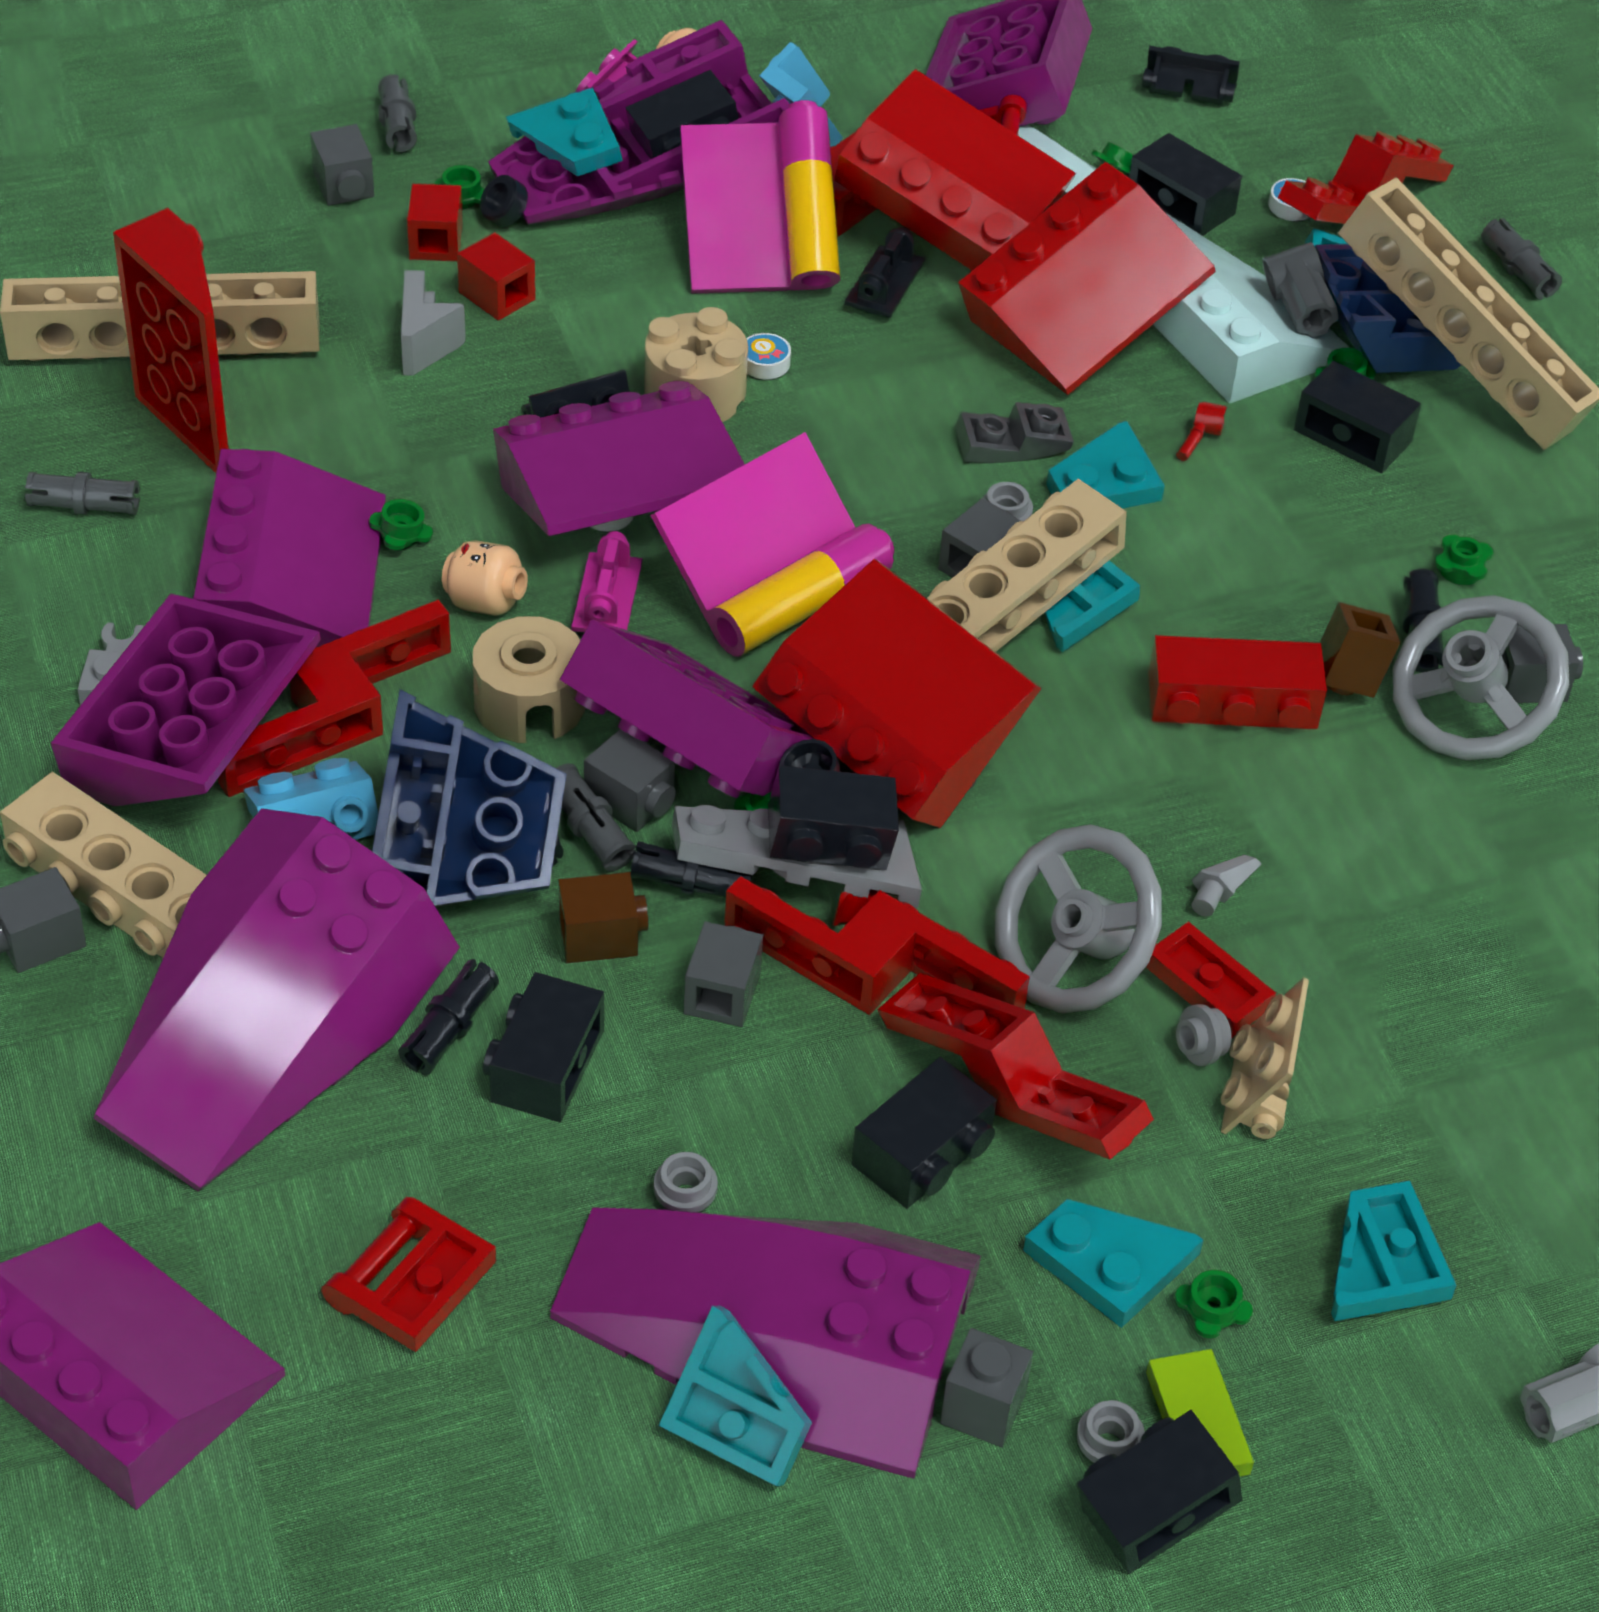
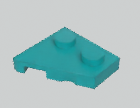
[506,87,623,176]
[1046,421,1165,509]
[1044,560,1140,652]
[1331,1181,1456,1321]
[1023,1199,1203,1328]
[659,1306,812,1486]

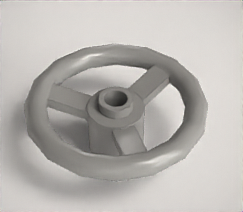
[1392,595,1569,761]
[995,824,1162,1013]

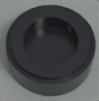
[480,175,528,227]

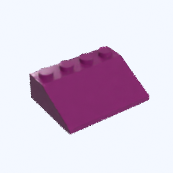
[926,0,1093,126]
[493,381,744,536]
[193,449,386,648]
[51,593,321,806]
[560,619,814,798]
[0,1222,285,1510]

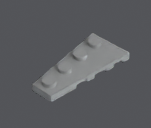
[672,805,922,909]

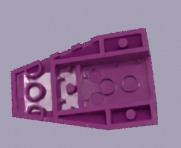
[488,19,790,224]
[93,808,460,1192]
[550,1207,981,1479]

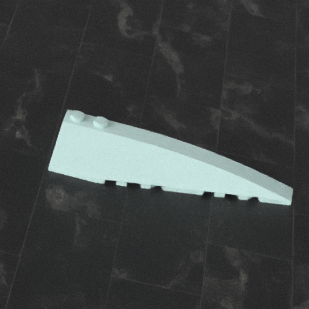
[1018,124,1349,403]

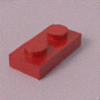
[1146,921,1276,1038]

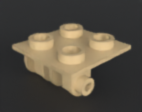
[1221,977,1309,1139]

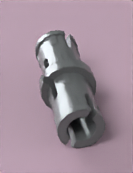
[378,74,417,152]
[1481,218,1562,299]
[25,472,140,515]
[556,763,636,871]

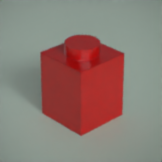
[407,184,463,261]
[457,232,536,321]

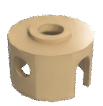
[473,616,585,743]

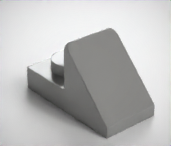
[401,270,466,375]

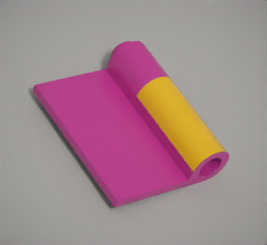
[680,100,841,294]
[650,432,894,657]

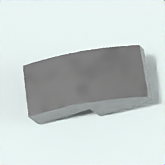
[955,402,1074,463]

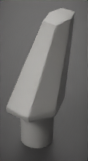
[1192,855,1261,916]

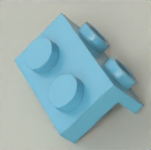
[759,42,843,147]
[243,758,379,840]

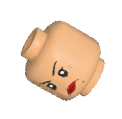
[442,540,528,616]

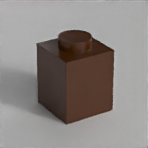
[1320,602,1401,698]
[558,872,648,964]

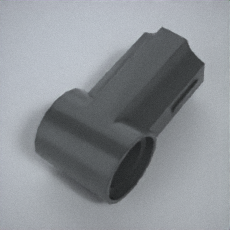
[1262,242,1339,338]

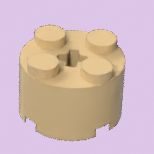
[644,307,748,422]

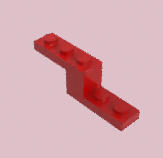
[1277,131,1454,224]
[218,599,451,798]
[725,876,1030,1015]
[877,973,1154,1160]

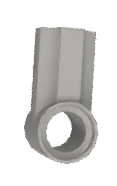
[1520,1343,1599,1443]

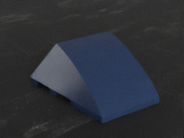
[1315,244,1461,373]
[372,689,567,906]

